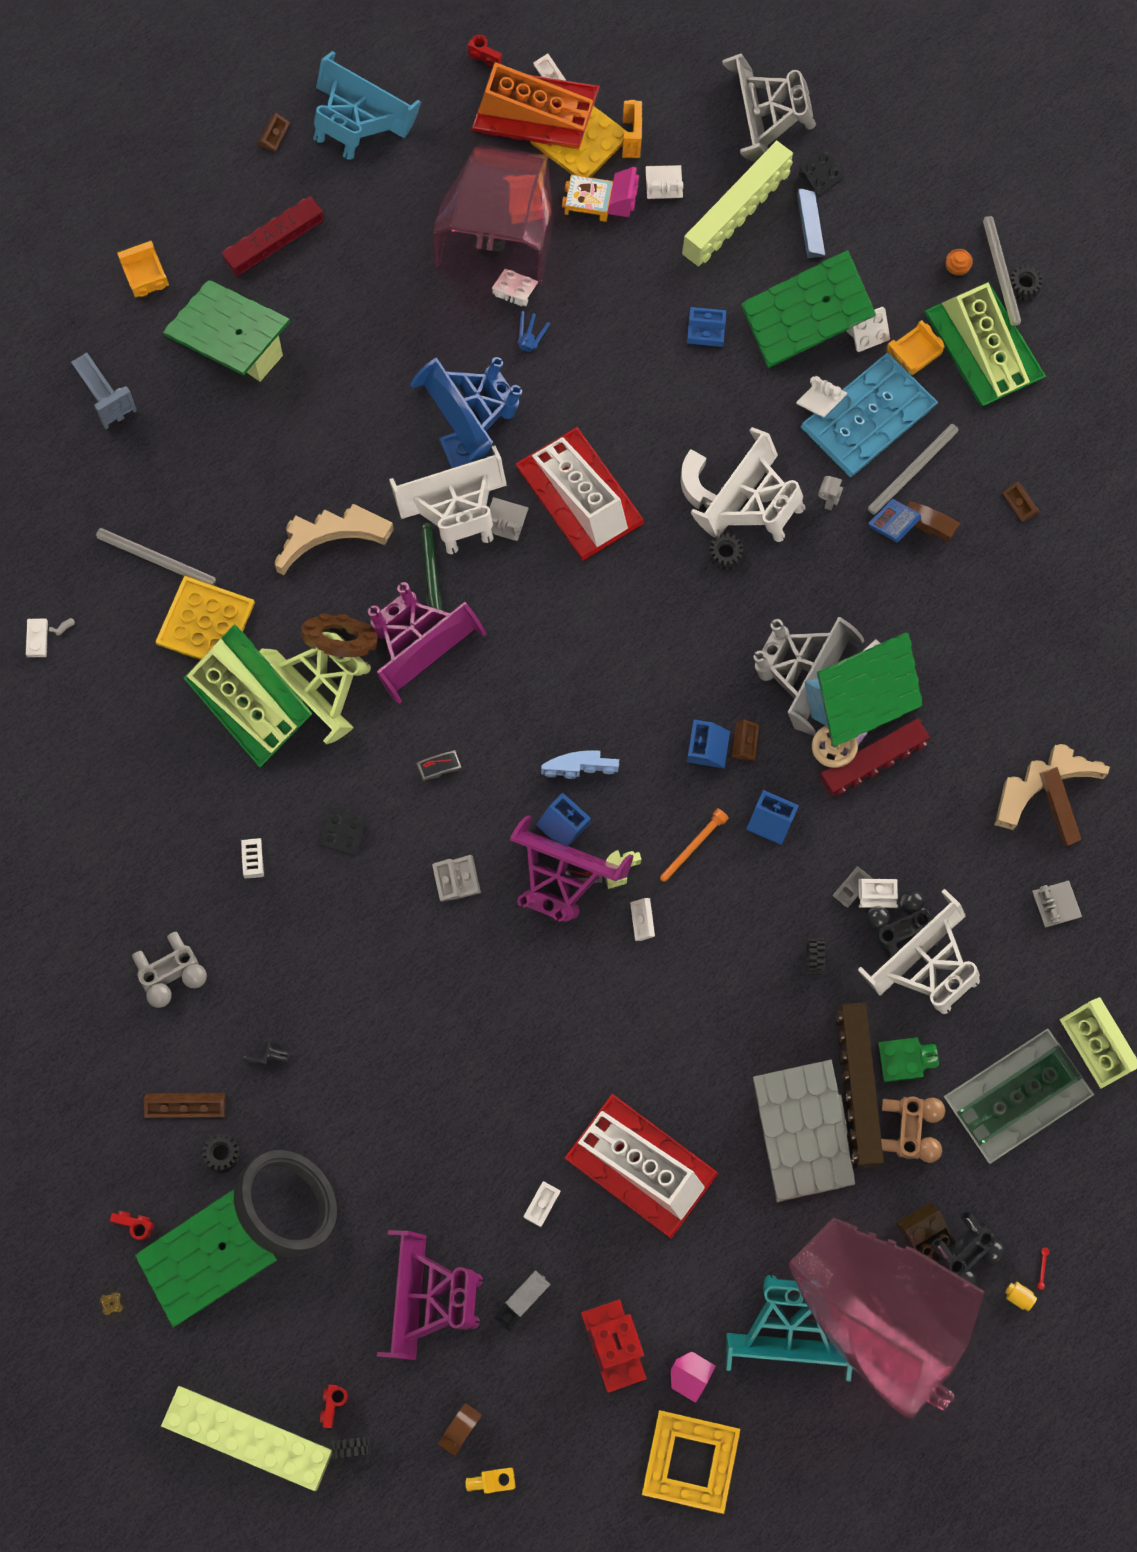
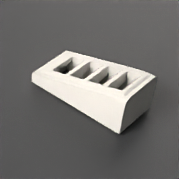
[241,838,264,879]

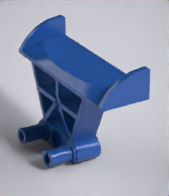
[410,357,522,464]

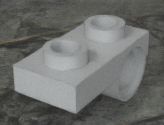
[818,476,843,510]

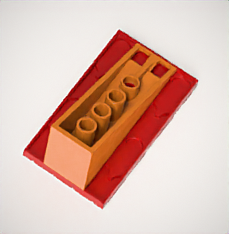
[471,62,600,149]

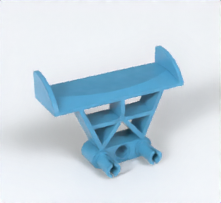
[313,51,421,160]

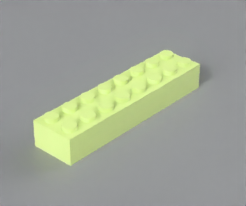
[682,140,793,267]
[161,1386,332,1491]

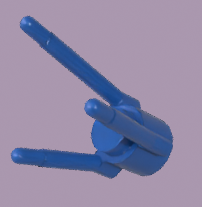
[517,311,550,352]

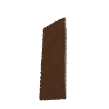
[1039,767,1081,846]
[143,1093,225,1118]

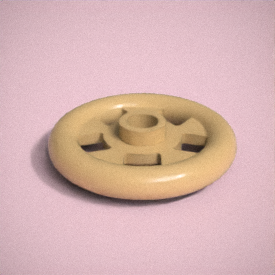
[812,726,858,768]

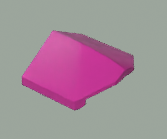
[671,1352,716,1403]

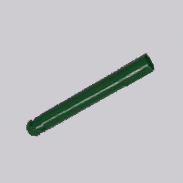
[421,523,443,611]

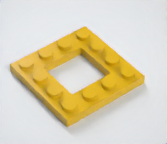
[642,1410,740,1514]

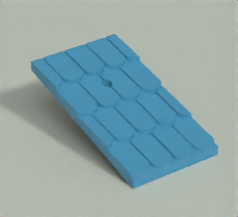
[801,352,938,478]

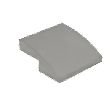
[432,855,481,901]

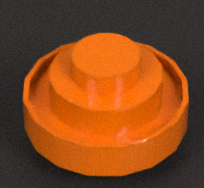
[945,249,972,275]

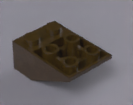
[896,1202,955,1280]

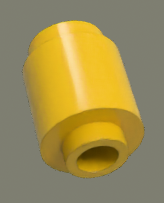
[1005,1282,1037,1311]

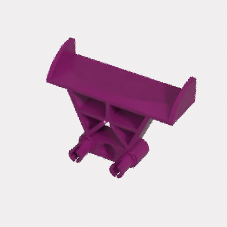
[368,582,486,704]
[510,815,634,922]
[377,1230,483,1360]

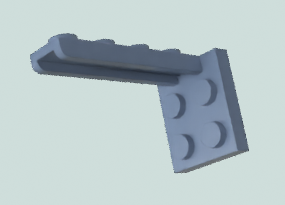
[71,353,137,429]

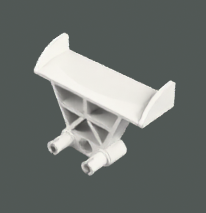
[691,427,805,542]
[389,446,507,554]
[858,889,980,1014]

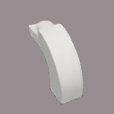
[681,449,717,509]

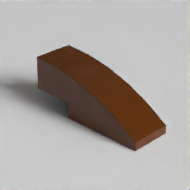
[907,501,960,543]

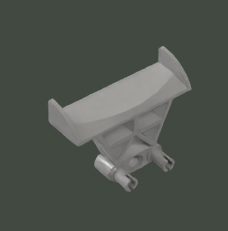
[722,53,816,162]
[754,617,864,736]

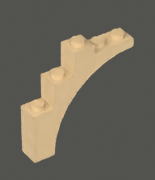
[275,504,394,575]
[995,744,1110,830]

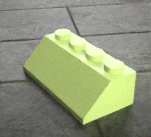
[1060,997,1137,1089]

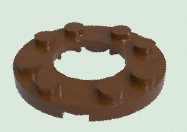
[301,613,378,657]

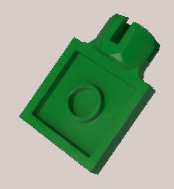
[879,1037,939,1082]

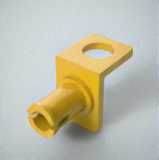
[466,1468,515,1494]

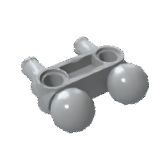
[132,932,207,1008]

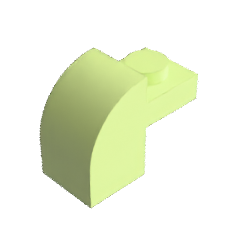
[604,850,641,889]

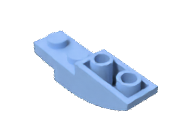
[541,751,619,779]

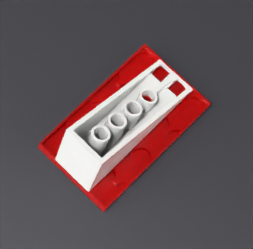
[516,427,644,561]
[565,1094,718,1239]

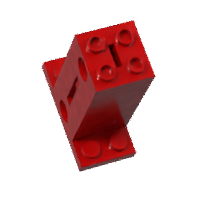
[581,1299,646,1393]

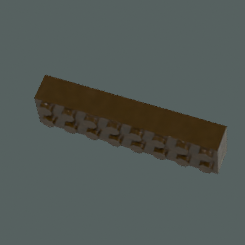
[834,1003,884,1169]

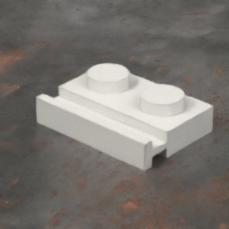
[858,879,898,908]

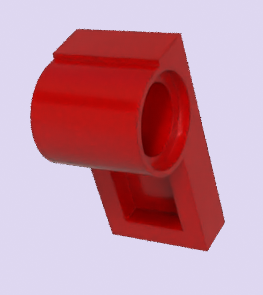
[468,35,502,67]
[110,1211,154,1241]
[320,1385,348,1428]

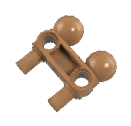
[881,1097,945,1163]

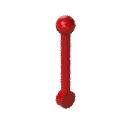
[1037,1248,1049,1290]

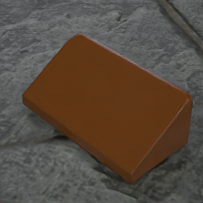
[257,113,290,152]
[1002,482,1040,522]
[732,719,759,761]

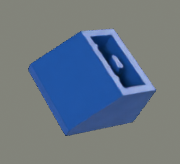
[687,720,730,768]
[746,790,799,845]
[536,793,591,846]

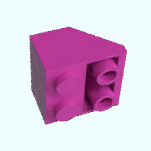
[608,167,639,217]

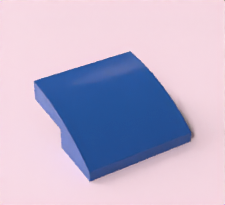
[687,307,726,347]

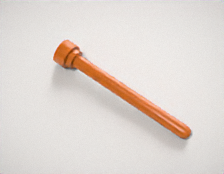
[660,808,729,882]

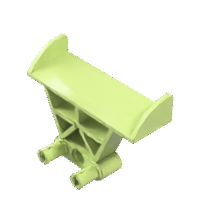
[259,632,371,744]

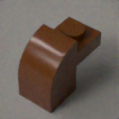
[438,1403,482,1456]

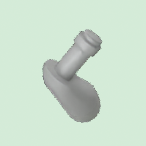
[49,618,75,635]

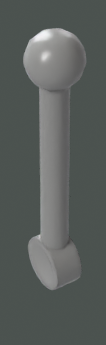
[747,82,760,116]

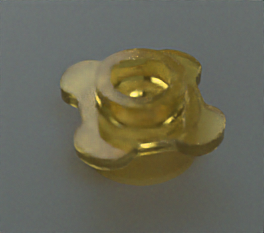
[100,1292,123,1315]

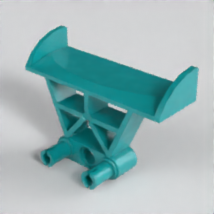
[726,1275,853,1381]

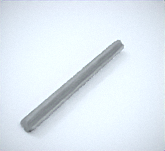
[983,216,1021,326]
[868,424,958,515]
[96,528,216,586]

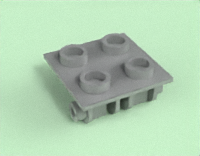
[490,497,528,541]
[1032,881,1082,928]

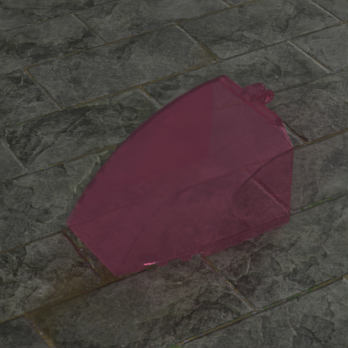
[433,144,554,285]
[789,1218,985,1419]

